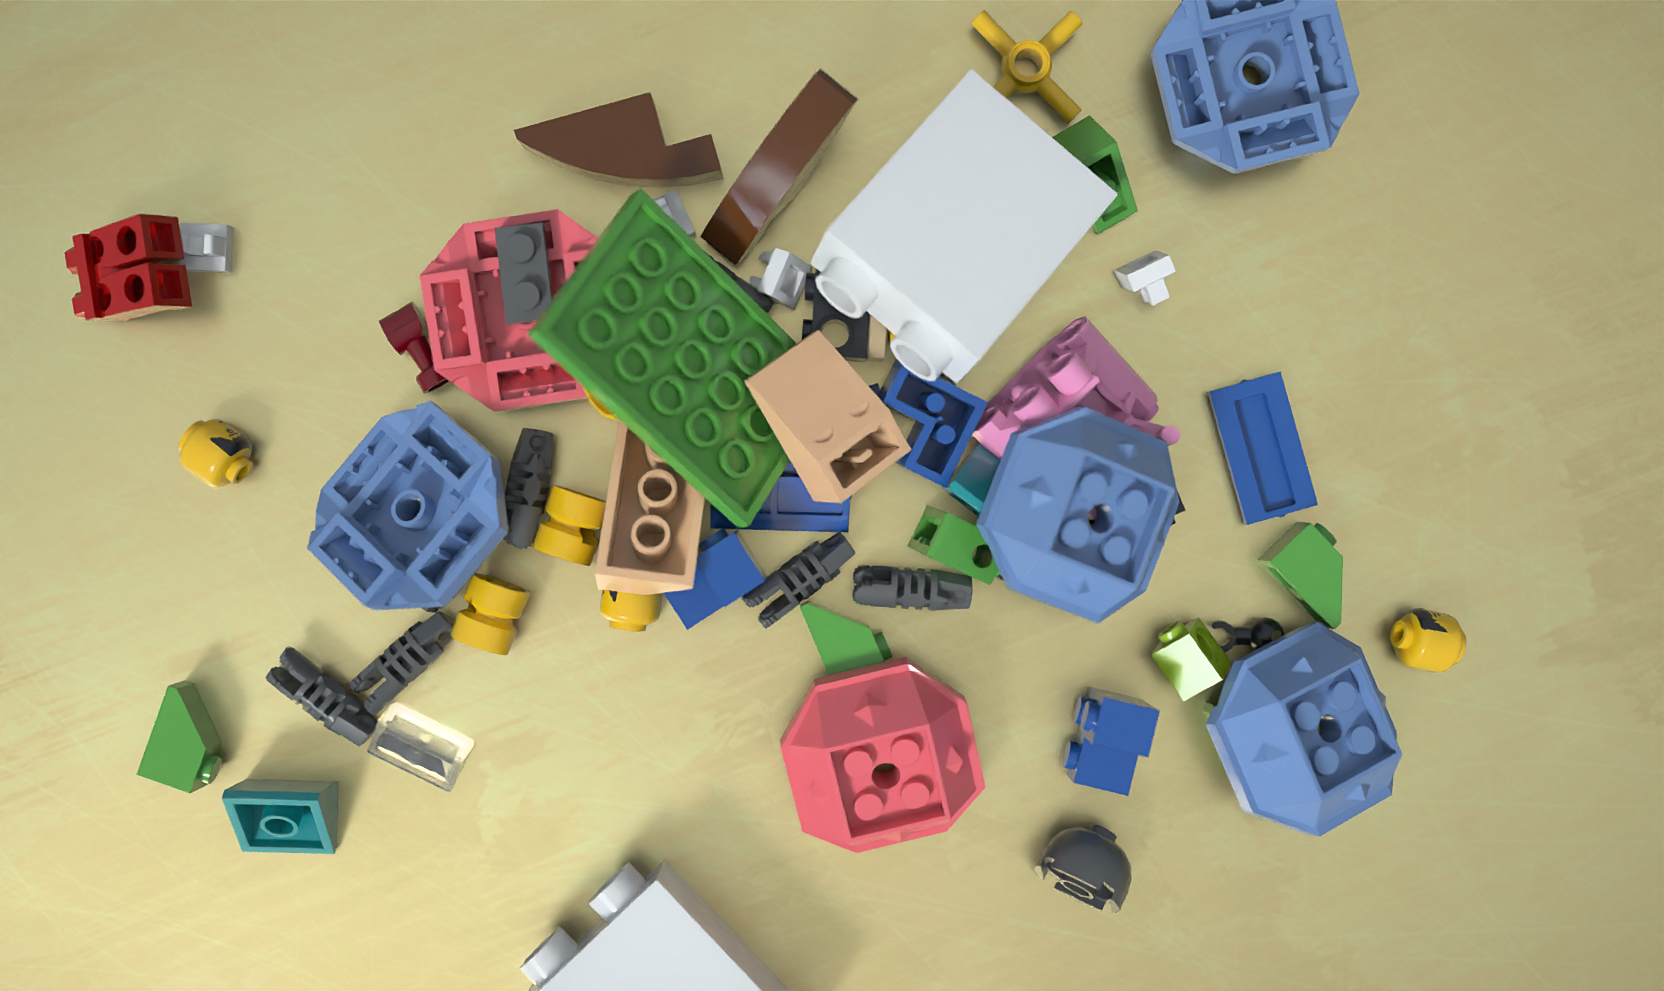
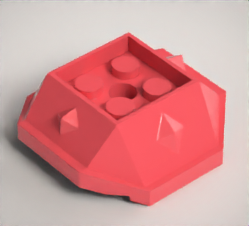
[420,209,598,412]
[780,657,986,853]

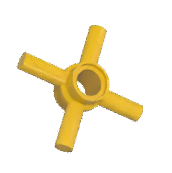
[971,10,1083,123]

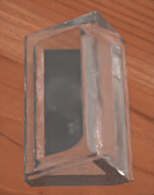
[367,702,474,793]

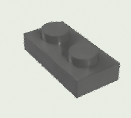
[495,223,554,325]

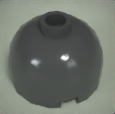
[1034,824,1132,913]

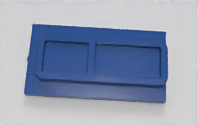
[1208,371,1318,525]
[710,461,852,532]

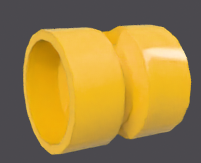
[532,485,606,566]
[450,573,530,655]

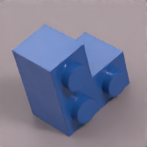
[878,359,988,488]
[664,528,767,630]
[1063,686,1160,796]

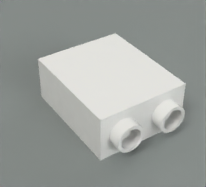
[810,69,1118,385]
[519,859,789,991]

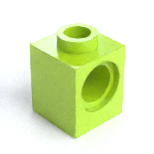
[1151,617,1231,701]

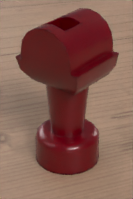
[379,302,450,394]

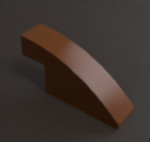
[700,68,858,266]
[514,92,724,188]

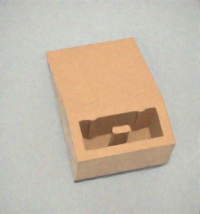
[744,330,911,503]

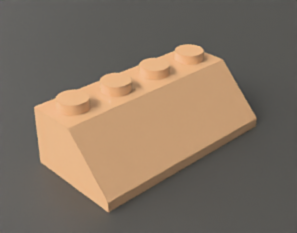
[595,419,705,595]

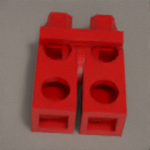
[64,214,192,321]

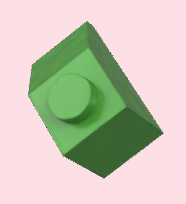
[1052,115,1138,234]
[1258,522,1343,630]
[800,601,892,675]
[136,680,222,793]

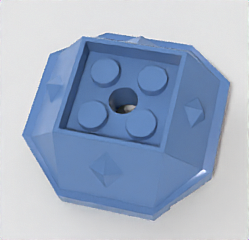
[1150,0,1359,174]
[307,401,509,610]
[976,406,1180,623]
[1206,622,1402,836]

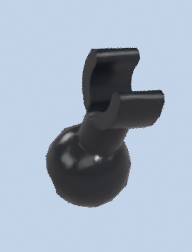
[1209,617,1285,653]

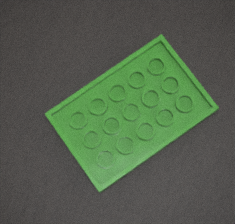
[527,188,797,528]

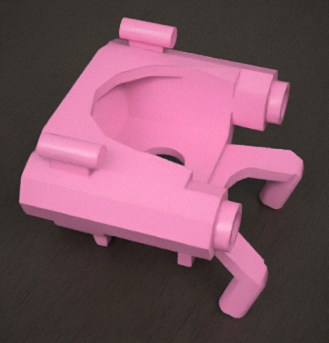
[972,316,1181,520]

